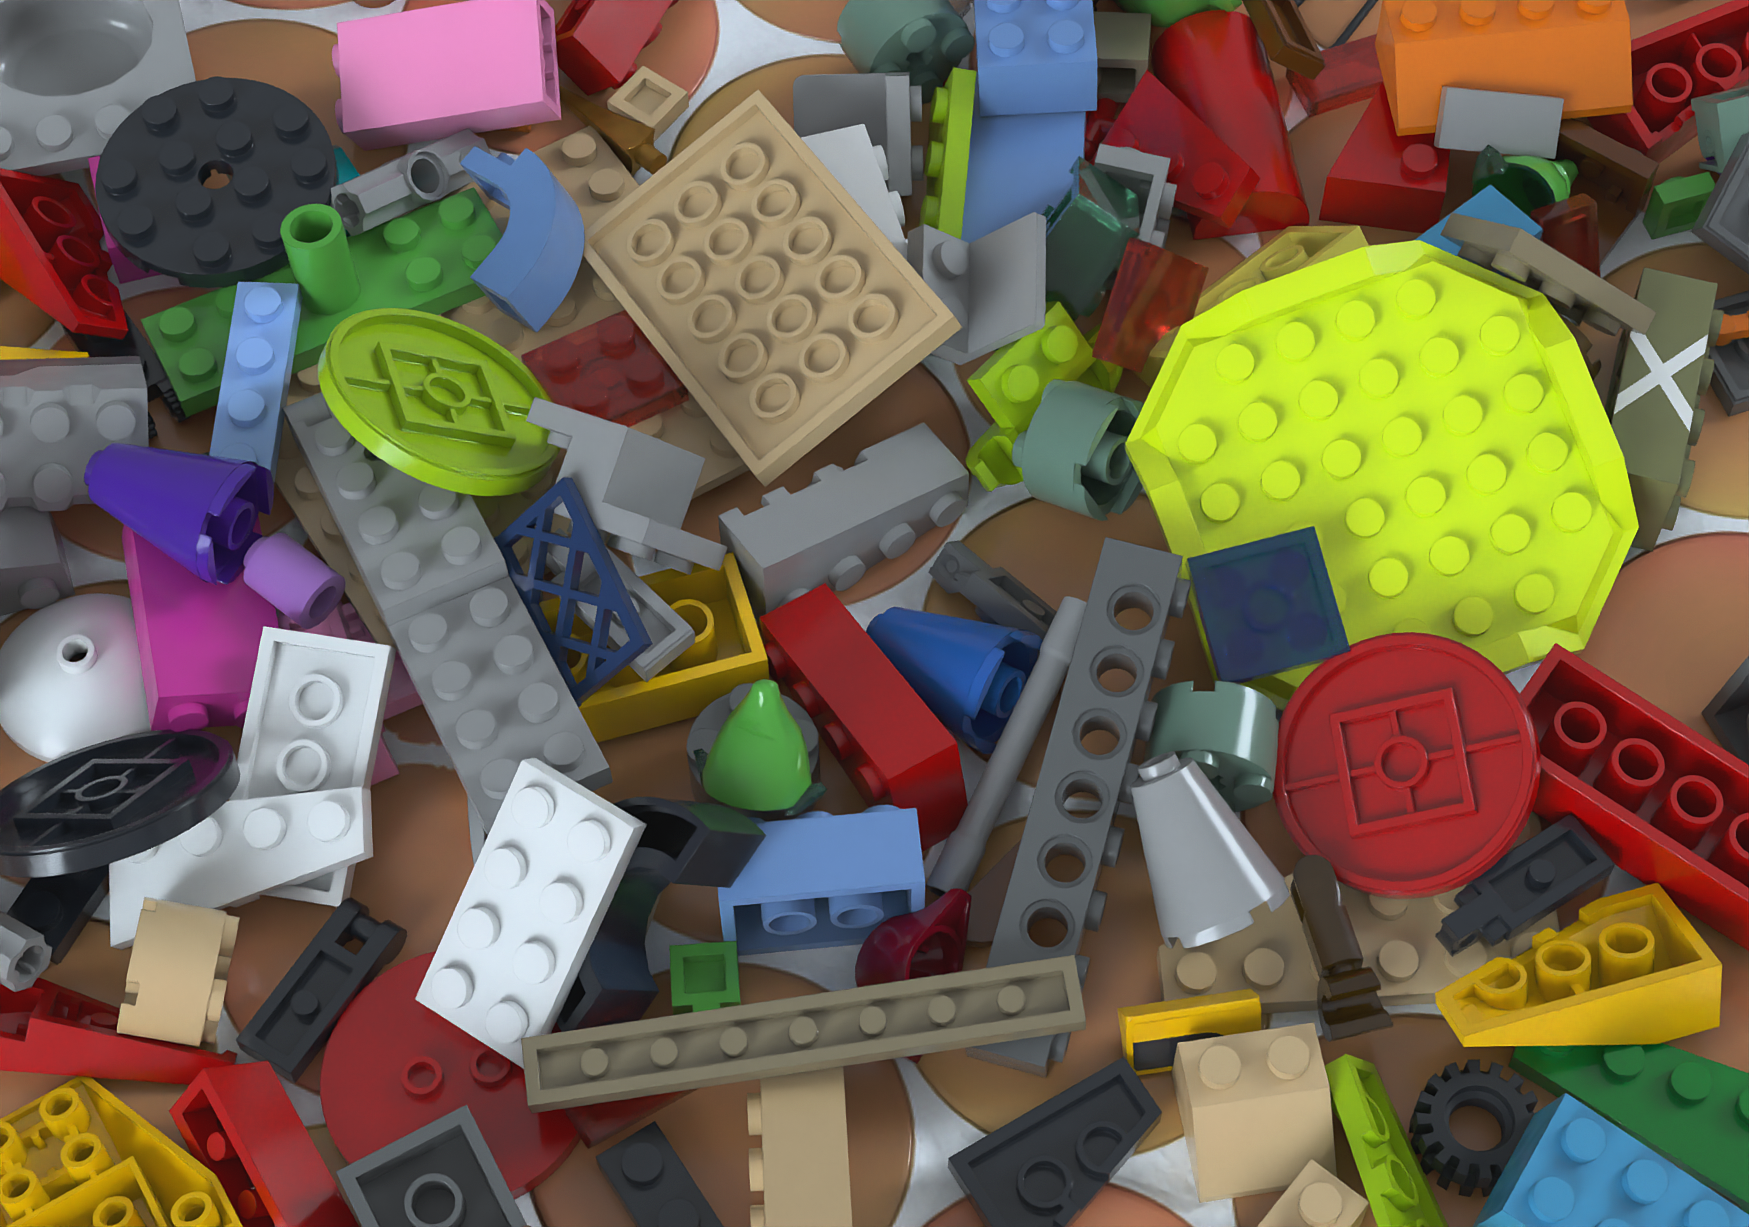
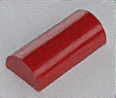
[1150,10,1310,240]

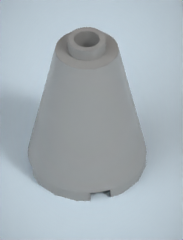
[1131,751,1290,948]

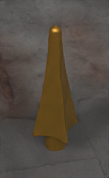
[559,84,667,177]

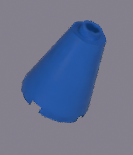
[866,607,1043,754]

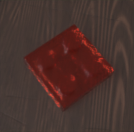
[521,310,689,427]

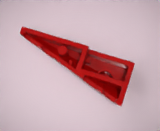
[0,977,238,1085]

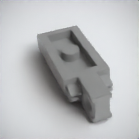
[545,528,695,682]

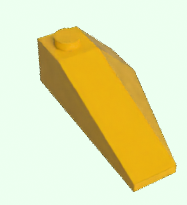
[1435,883,1722,1047]

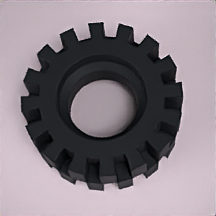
[1409,1059,1538,1197]

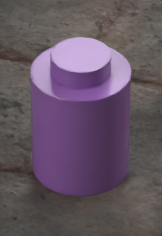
[243,533,345,629]

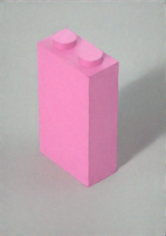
[332,0,562,151]

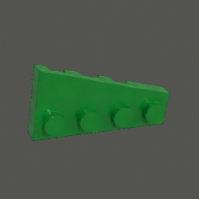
[1508,1043,1749,1214]

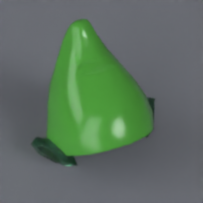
[1472,144,1578,242]
[693,679,827,816]

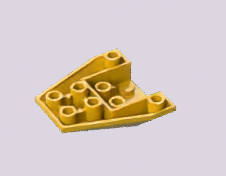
[0,1076,243,1227]

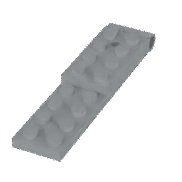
[283,392,613,836]

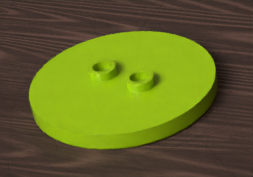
[318,308,561,496]

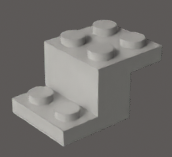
[526,397,728,575]

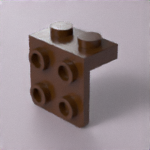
[1543,118,1659,274]

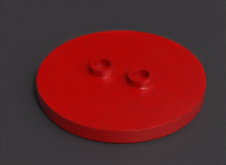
[1273,632,1541,899]
[320,951,593,1200]

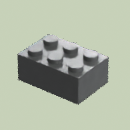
[336,1105,527,1227]

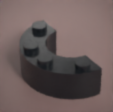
[556,797,766,1032]

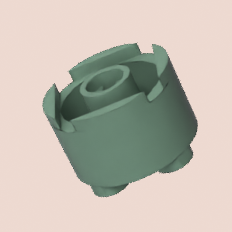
[837,0,975,105]
[1012,379,1144,521]
[1143,681,1280,813]

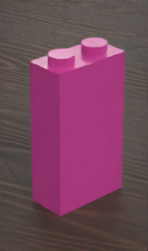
[121,515,279,732]

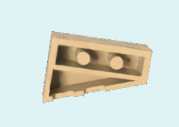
[747,1066,852,1227]

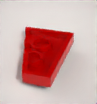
[1087,70,1261,229]

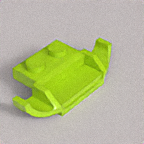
[965,301,1147,492]

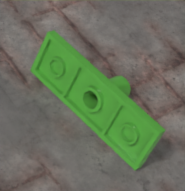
[141,187,503,417]

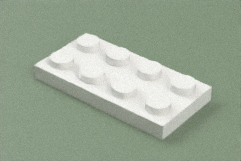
[229,626,396,907]
[415,758,647,1069]

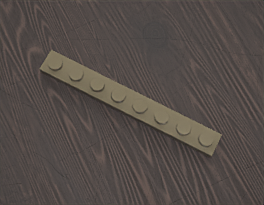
[521,955,1086,1113]

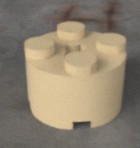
[117,897,240,1046]

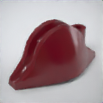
[855,888,972,1064]

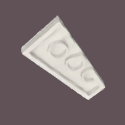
[109,786,373,950]

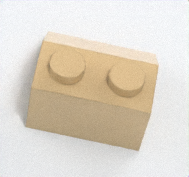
[1171,1023,1337,1203]

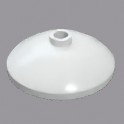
[0,593,158,762]

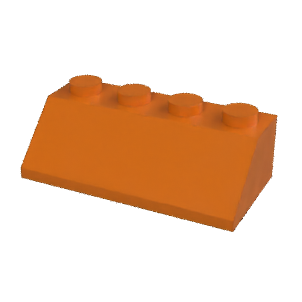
[1375,0,1633,136]

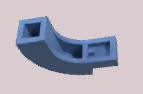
[460,146,585,333]

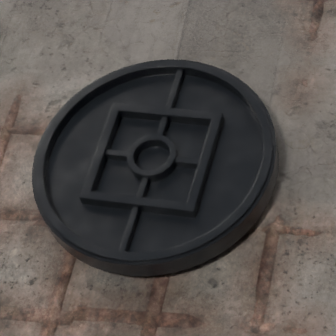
[0,729,240,878]

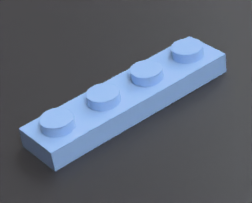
[209,281,303,482]

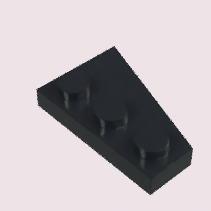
[948,1057,1162,1227]

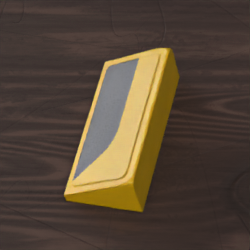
[1117,988,1261,1076]

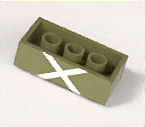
[1604,267,1724,551]

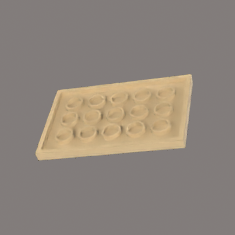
[583,89,962,487]

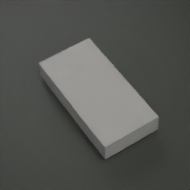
[1434,86,1564,159]

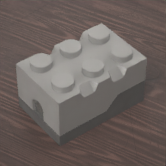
[0,356,149,513]

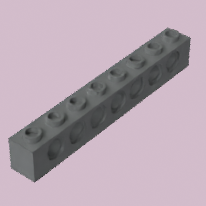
[965,537,1191,1078]

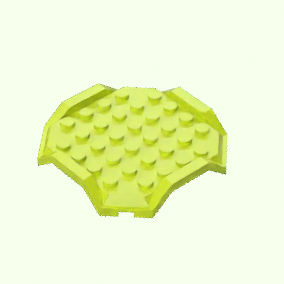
[1125,240,1639,712]

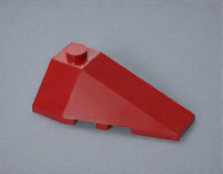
[0,168,129,339]

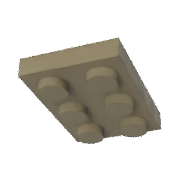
[1440,213,1657,336]

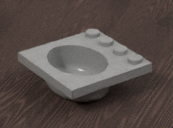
[0,0,196,176]

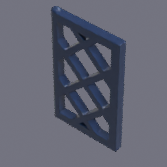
[494,477,653,708]

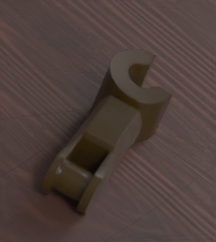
[1290,855,1393,1042]

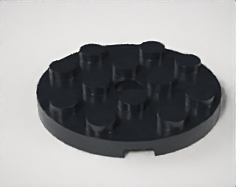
[95,76,339,288]

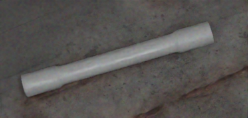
[925,596,1087,897]

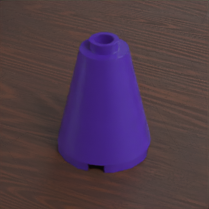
[84,442,274,585]

